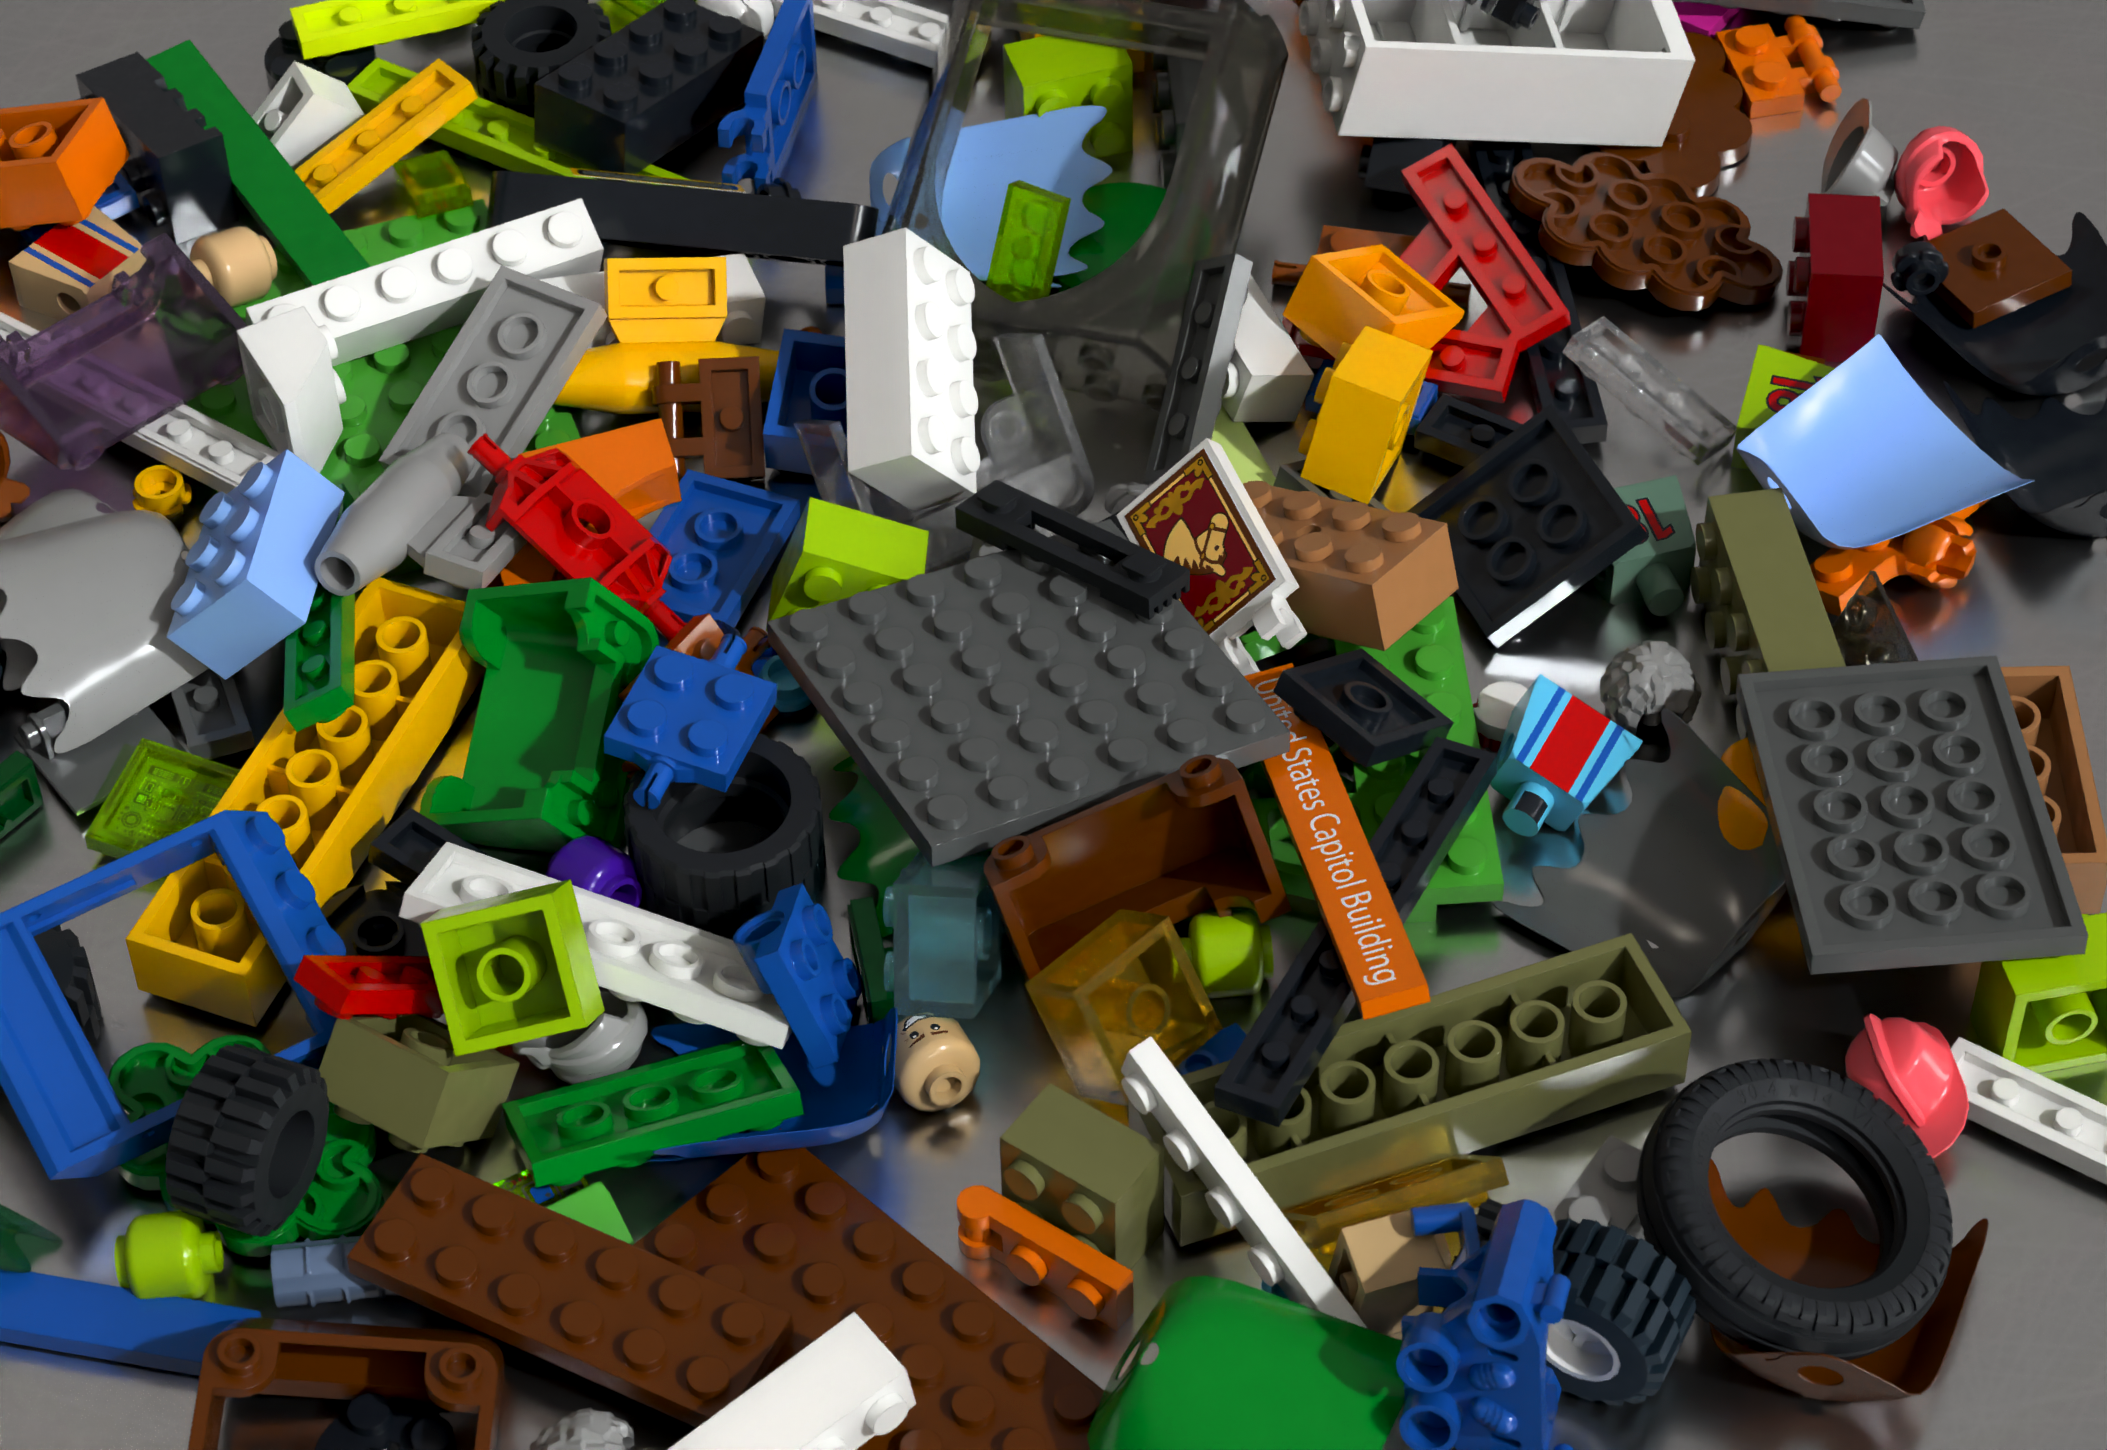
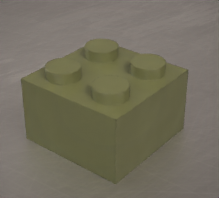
[319,1014,520,1153]
[1000,1082,1164,1270]

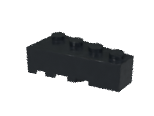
[76,52,239,245]

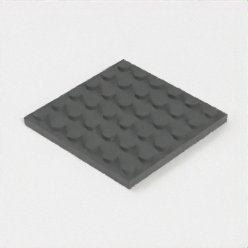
[767,519,1290,867]

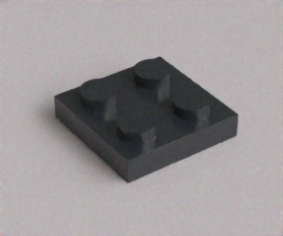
[1273,648,1454,768]

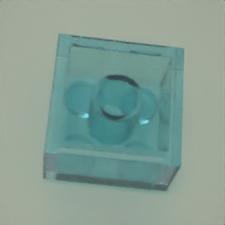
[883,850,1001,1019]

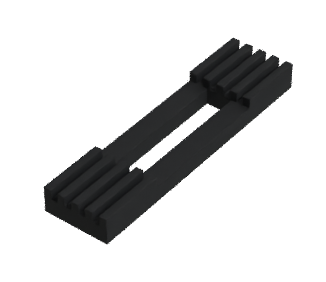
[955,479,1190,620]

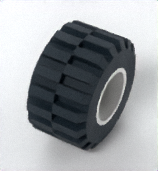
[1546,1218,1696,1405]

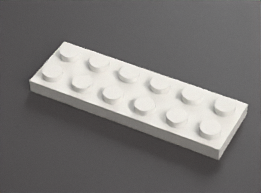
[399,842,793,1049]

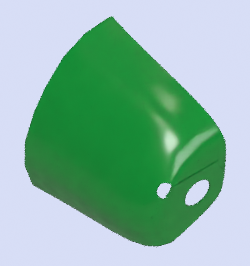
[1087,1275,1405,1450]

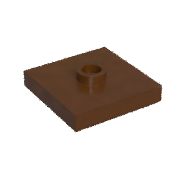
[1927,208,2072,329]

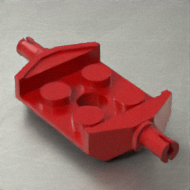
[467,433,687,643]

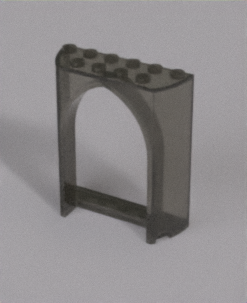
[881,0,1289,412]

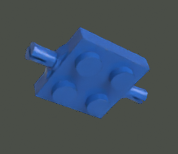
[604,633,777,809]

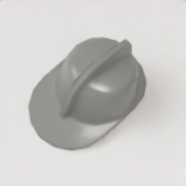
[1821,98,1898,207]

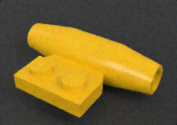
[553,257,779,415]

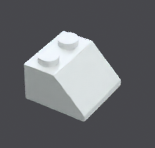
[236,306,346,473]

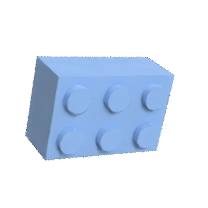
[167,449,345,680]

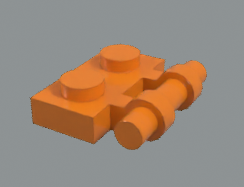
[1715,15,1842,119]

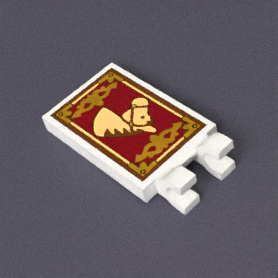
[1116,438,1307,676]

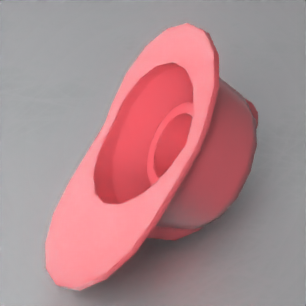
[1845,1013,1969,1159]

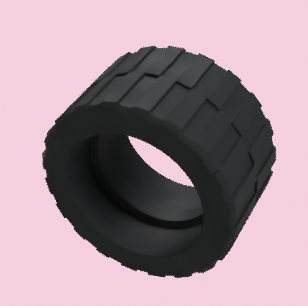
[623,733,826,940]

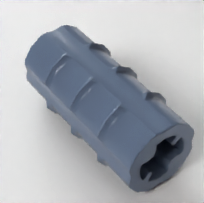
[271,1234,398,1308]

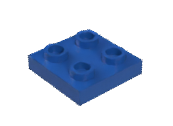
[733,883,862,1070]

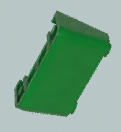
[420,577,660,854]

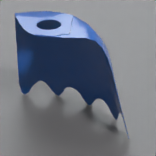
[647,1007,898,1161]

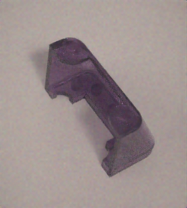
[0,232,248,471]

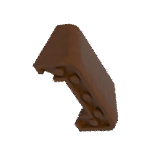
[983,754,1292,1018]

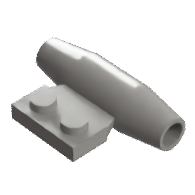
[314,432,527,596]

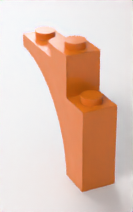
[486,418,682,588]

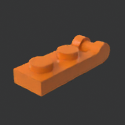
[956,1185,1133,1331]

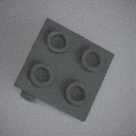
[14,699,189,816]

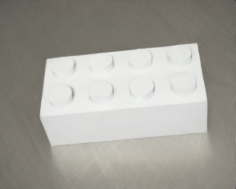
[843,227,980,512]

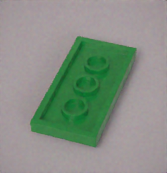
[502,1039,804,1188]

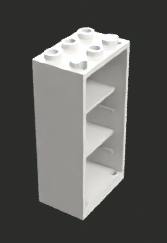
[1299,0,1695,147]

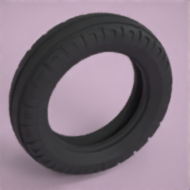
[1636,1059,1953,1361]

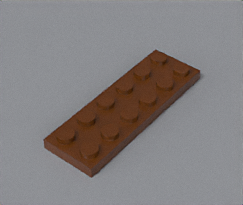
[347,1153,792,1427]

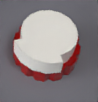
[1473,681,1528,753]

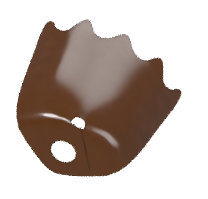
[1708,1159,1989,1402]

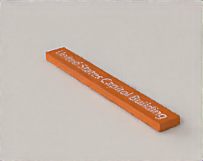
[1244,663,1431,1020]

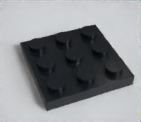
[1406,403,1648,648]

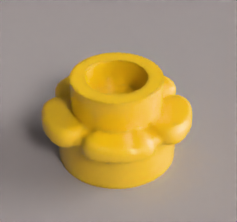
[132,465,192,519]

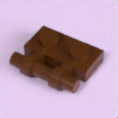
[651,356,765,482]

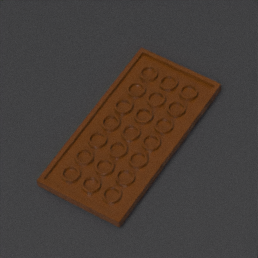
[633,1128,1104,1450]

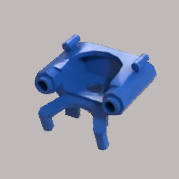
[1396,1199,1574,1450]

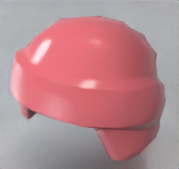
[1894,126,1989,242]

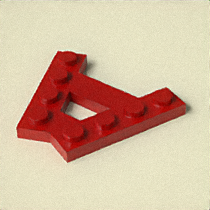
[1282,143,1571,403]

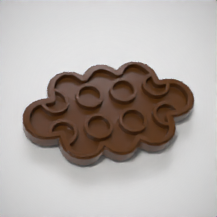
[1592,32,1752,197]
[1507,152,1783,311]

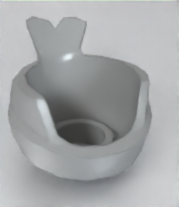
[510,987,648,1085]

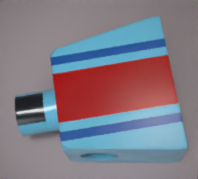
[1490,674,1643,837]

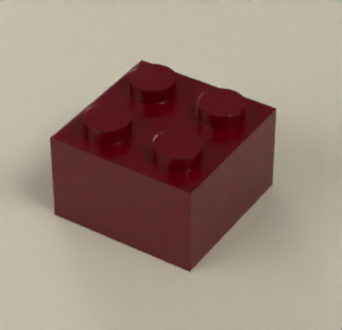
[1786,193,1884,363]

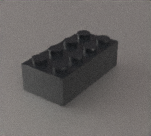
[534,0,764,182]

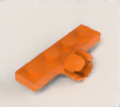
[1810,498,1991,617]

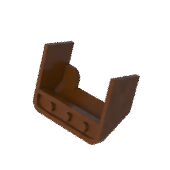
[188,1317,504,1450]

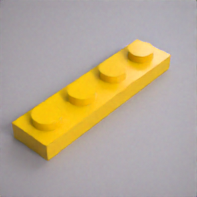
[294,58,478,214]

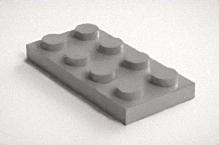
[378,265,607,497]

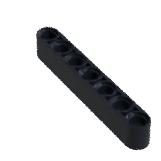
[486,171,879,267]

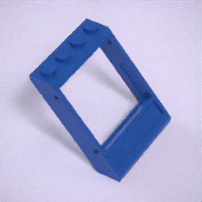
[0,810,346,1180]

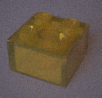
[1024,909,1223,1106]

